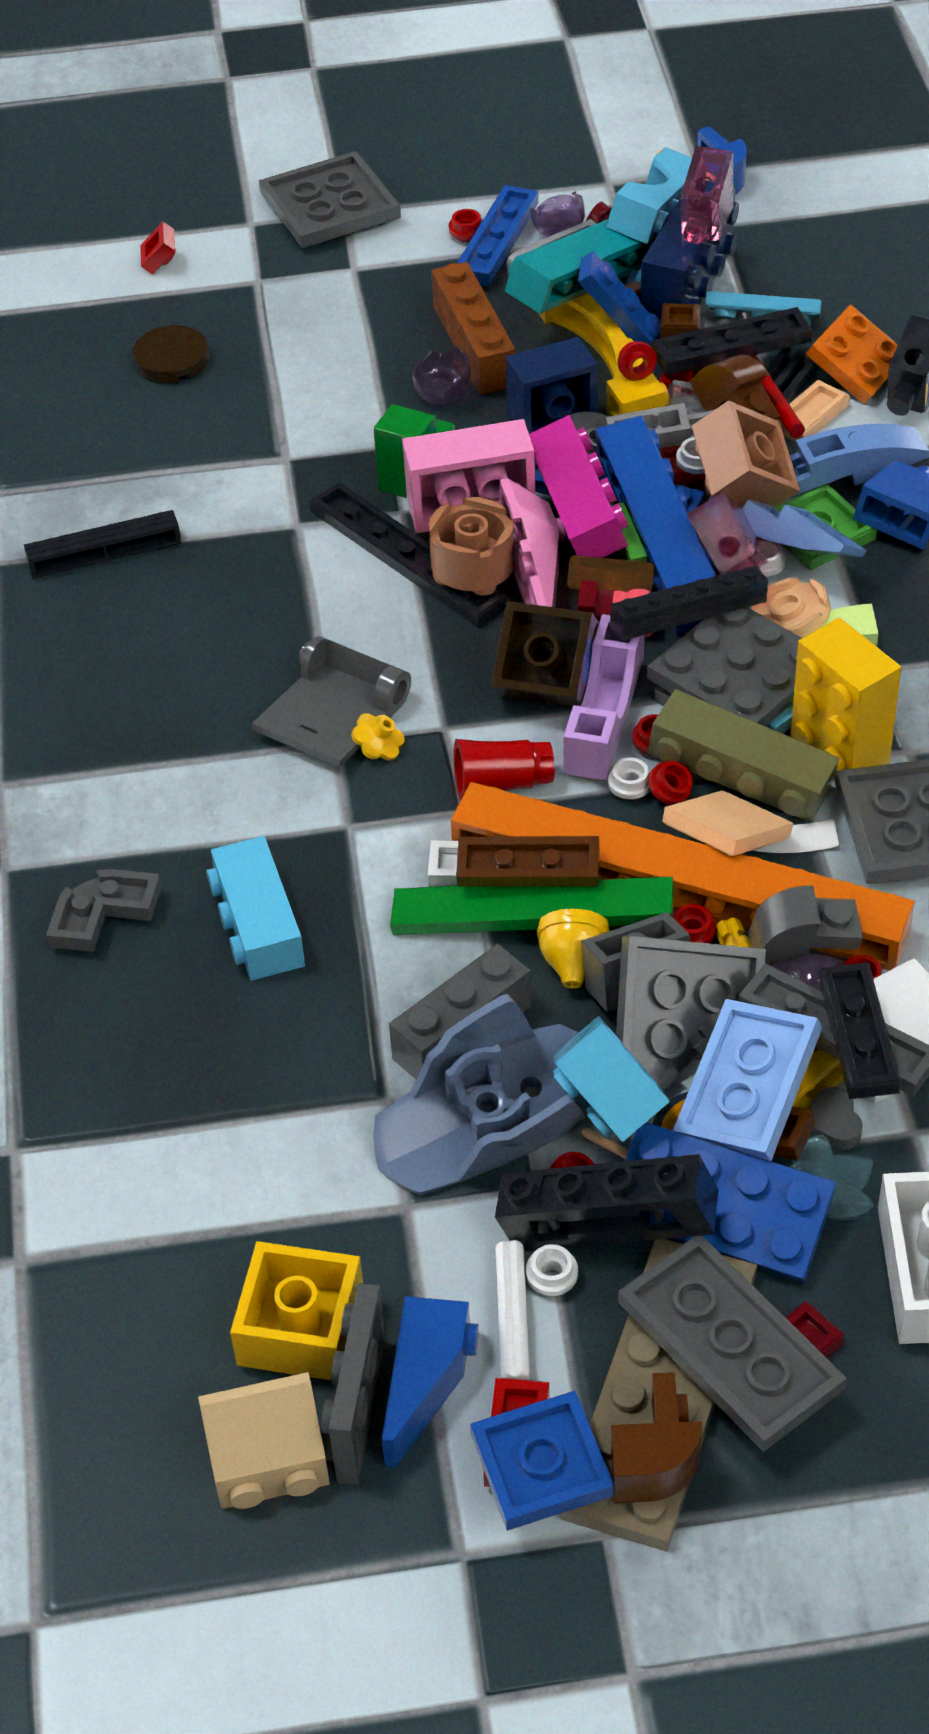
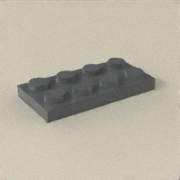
[618,1235,847,1452]

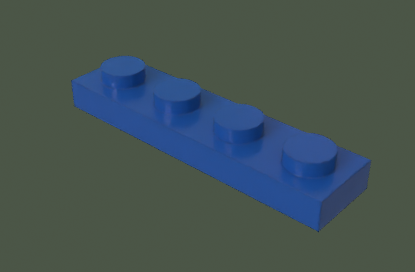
[457,185,539,286]

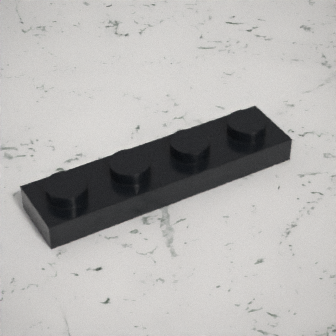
[652,307,812,375]

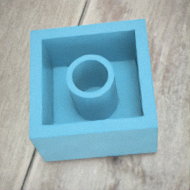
[553,1016,670,1142]

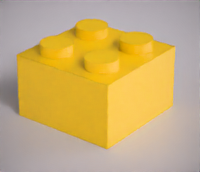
[230,1241,363,1380]

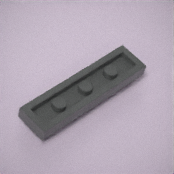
[739,963,929,1097]

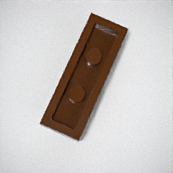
[456,836,600,887]

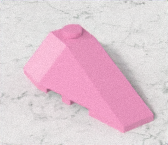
[500,478,565,607]

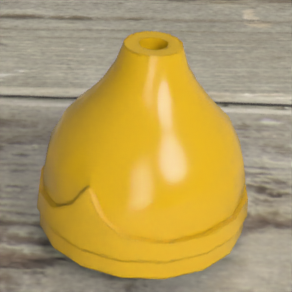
[537,909,610,989]

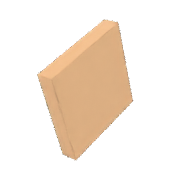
[662,790,793,857]

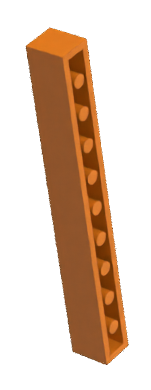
[450,782,915,971]

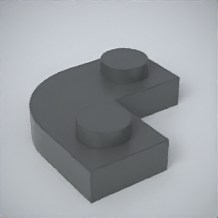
[46,869,162,952]

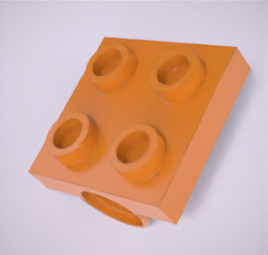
[806,304,898,405]

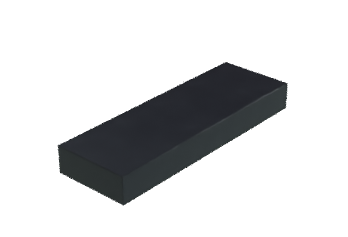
[818,963,902,1099]

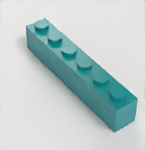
[505,219,658,314]

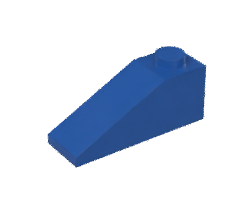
[382,1296,479,1468]

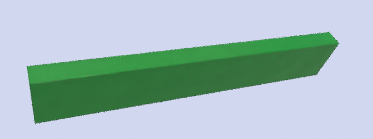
[390,877,675,935]

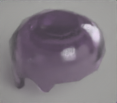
[530,191,586,237]
[411,346,471,405]

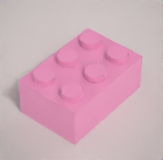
[402,419,536,533]

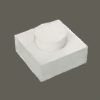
[428,840,458,887]

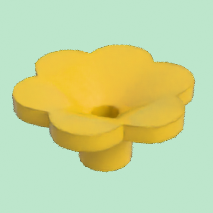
[351,713,405,761]

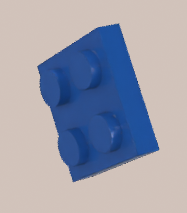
[470,1390,614,1531]

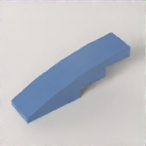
[704,496,867,558]

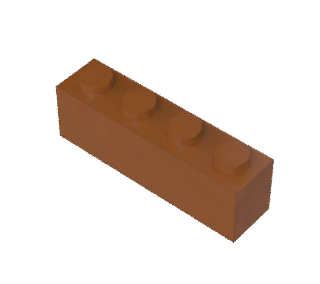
[431,262,516,395]

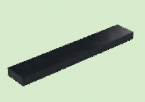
[309,482,508,628]

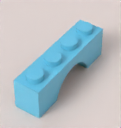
[606,147,705,244]

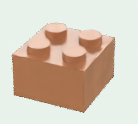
[692,400,800,507]

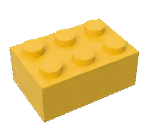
[790,617,902,775]

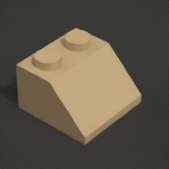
[198,1372,330,1509]

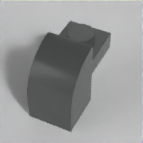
[749,886,863,971]

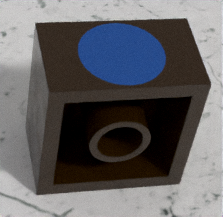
[491,601,599,708]

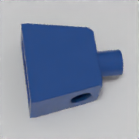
[853,461,929,550]

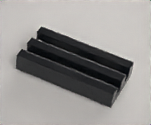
[766,348,819,404]

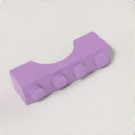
[563,614,645,781]

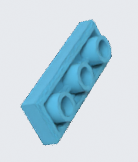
[705,291,822,325]

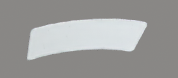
[754,819,839,853]

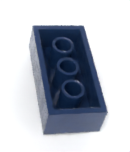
[641,178,739,322]

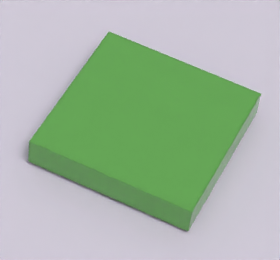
[775,484,877,570]

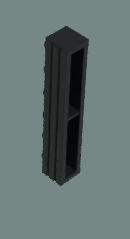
[23,510,182,579]
[610,566,768,641]

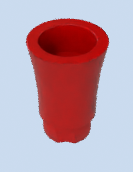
[453,739,555,801]

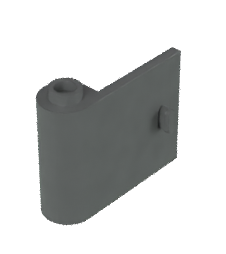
[252,636,411,768]

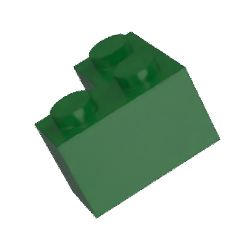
[373,404,455,498]

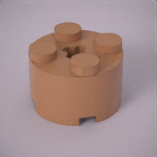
[429,497,514,596]

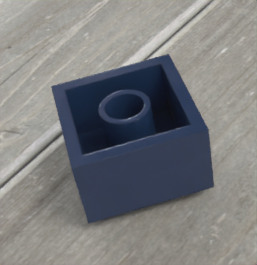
[506,337,598,434]

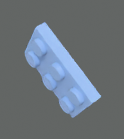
[673,999,823,1161]

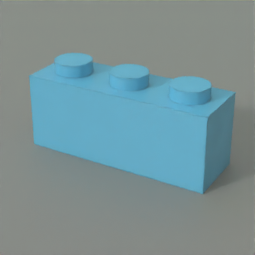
[206,836,305,981]

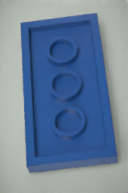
[625,1123,837,1284]

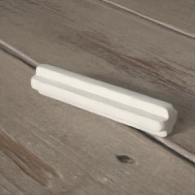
[495,1240,530,1380]

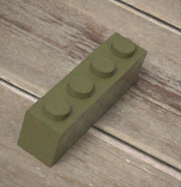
[647,689,840,823]

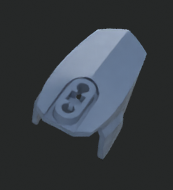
[373,994,590,1195]

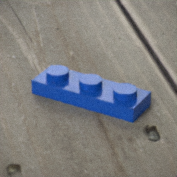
[578,251,661,347]

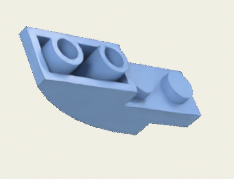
[790,424,929,498]

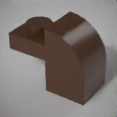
[689,355,780,420]
[611,1372,702,1503]

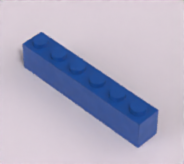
[596,415,716,636]

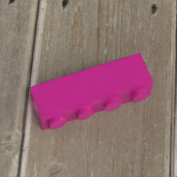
[529,415,629,567]

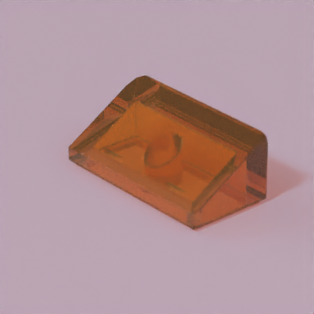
[567,555,655,592]

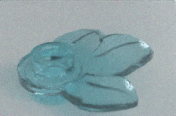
[790,1134,874,1220]

